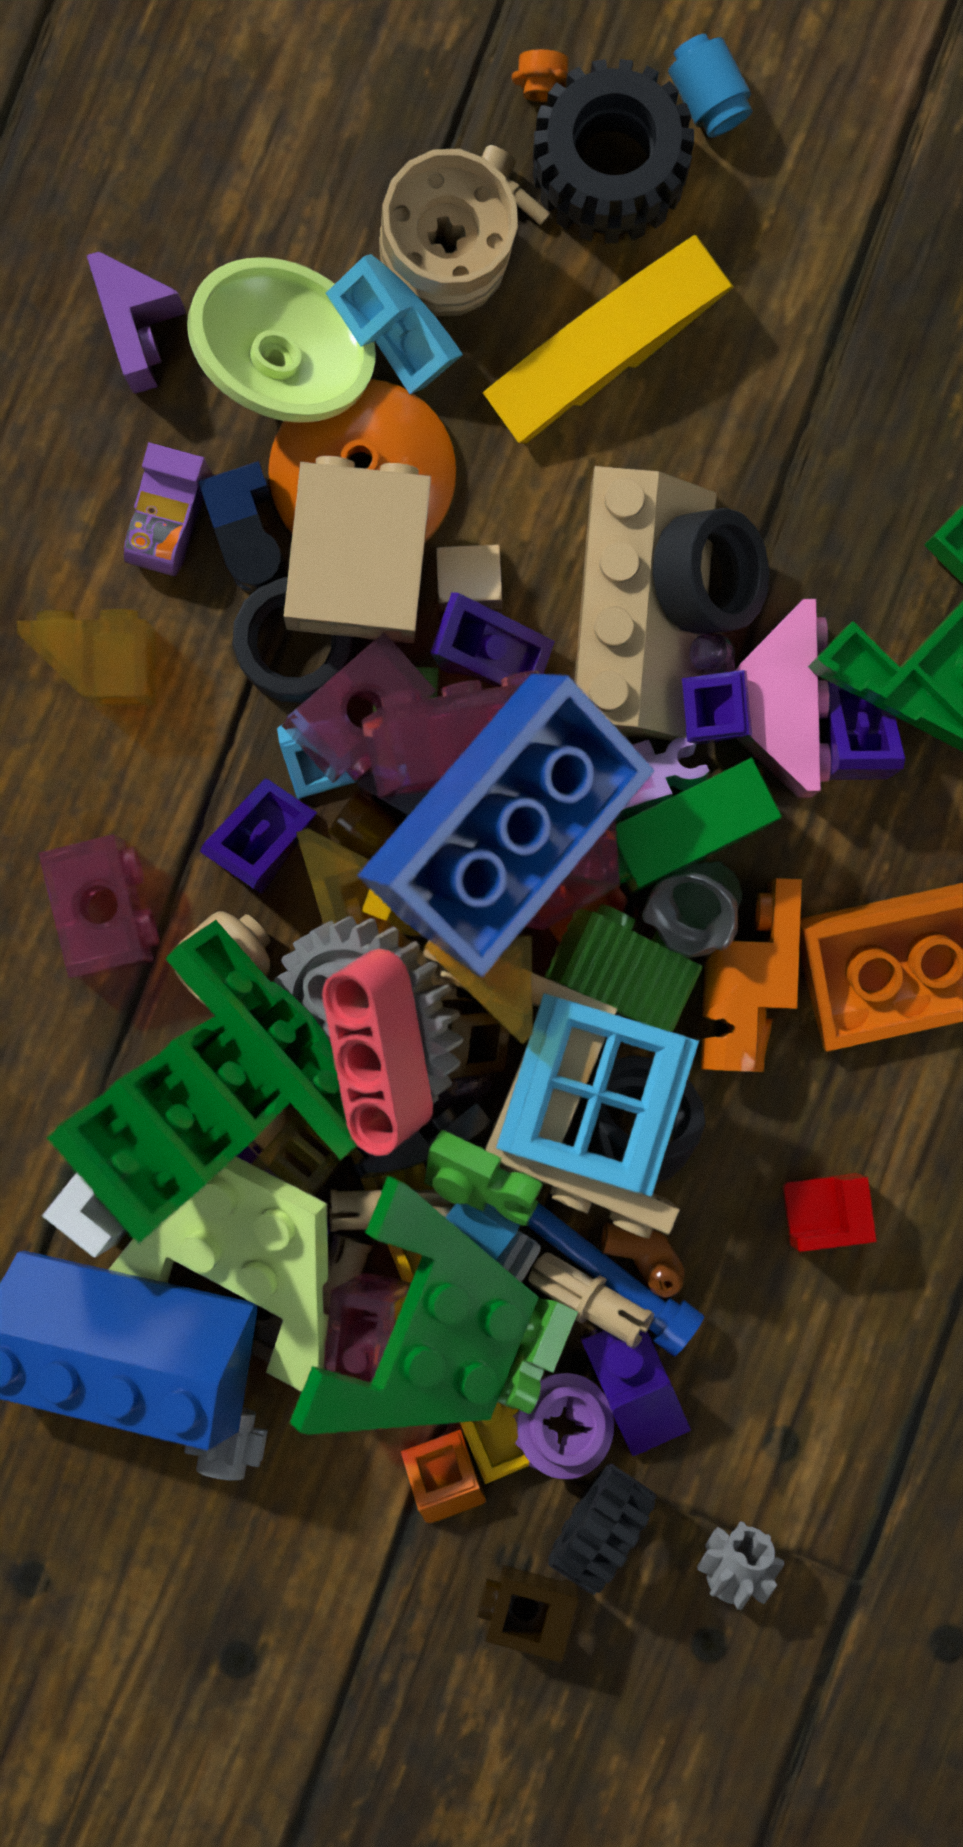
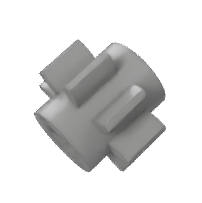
[184,1407,268,1480]
[697,1521,784,1610]

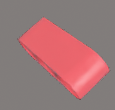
[323,949,433,1156]

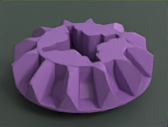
[513,1373,614,1479]

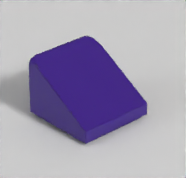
[682,670,752,744]

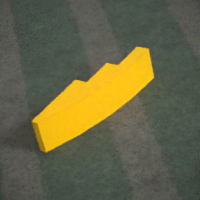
[483,235,734,444]

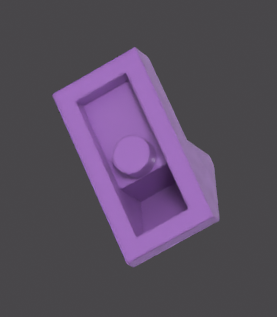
[87,252,186,394]

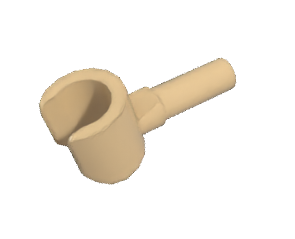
[482,145,550,226]

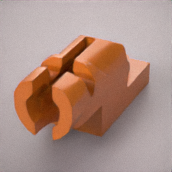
[701,878,802,1072]

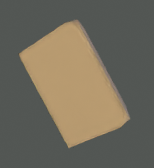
[437,545,502,611]

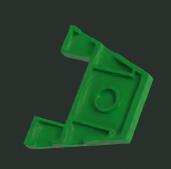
[808,505,963,752]
[290,1176,539,1435]

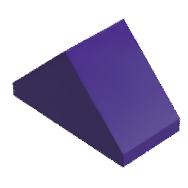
[823,682,905,780]
[200,778,317,894]

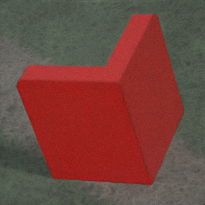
[782,1173,877,1252]

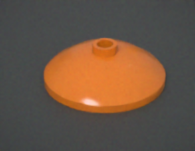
[269,379,456,543]

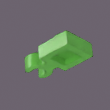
[424,1129,542,1226]
[498,1298,578,1414]

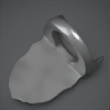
[642,861,743,958]

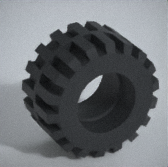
[533,59,694,244]

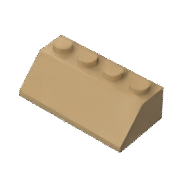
[575,466,716,741]

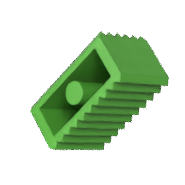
[545,904,703,1032]

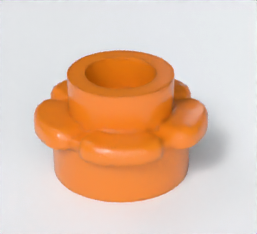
[512,49,569,102]

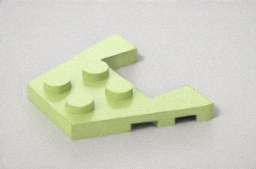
[108,1157,331,1392]

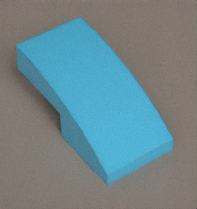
[326,254,463,394]

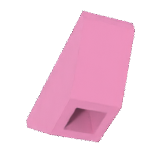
[736,599,831,798]

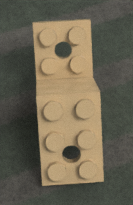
[422,941,680,1239]

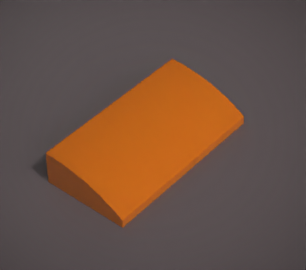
[799,883,963,1052]

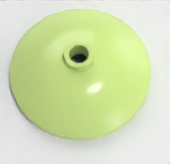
[187,257,376,422]

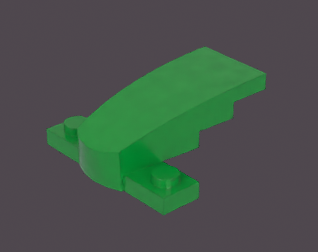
[47,920,357,1244]

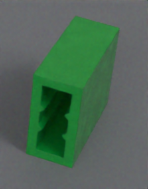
[598,758,782,895]

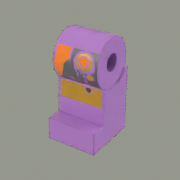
[124,442,212,576]

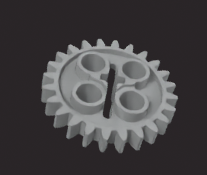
[274,916,463,1104]

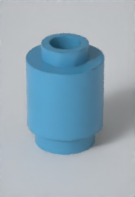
[668,34,753,138]

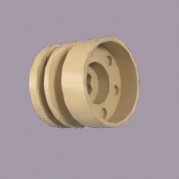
[379,149,518,317]

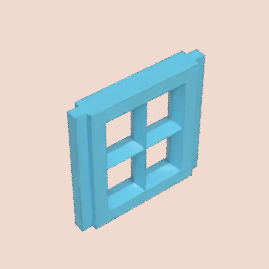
[496,993,699,1197]

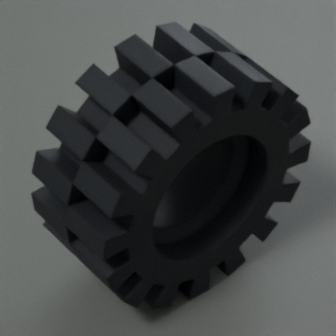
[548,1464,656,1595]

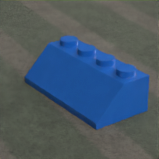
[357,674,655,977]
[0,1250,258,1451]

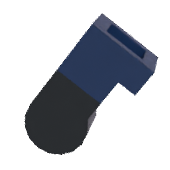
[198,461,286,594]

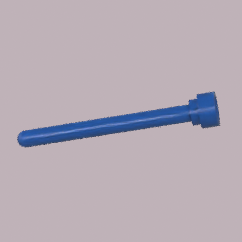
[527,1202,705,1357]

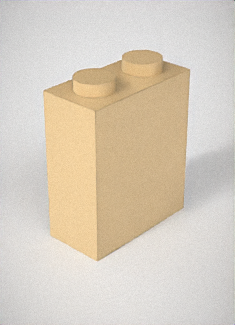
[284,456,431,644]

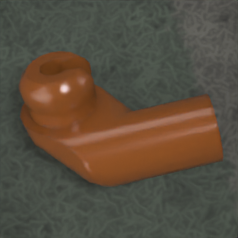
[600,1222,685,1298]

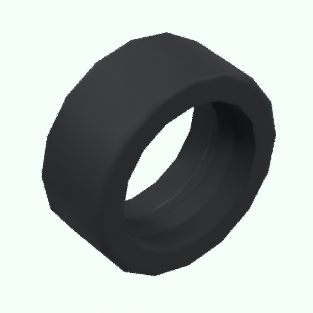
[653,508,770,635]
[232,577,355,703]
[575,1055,706,1183]

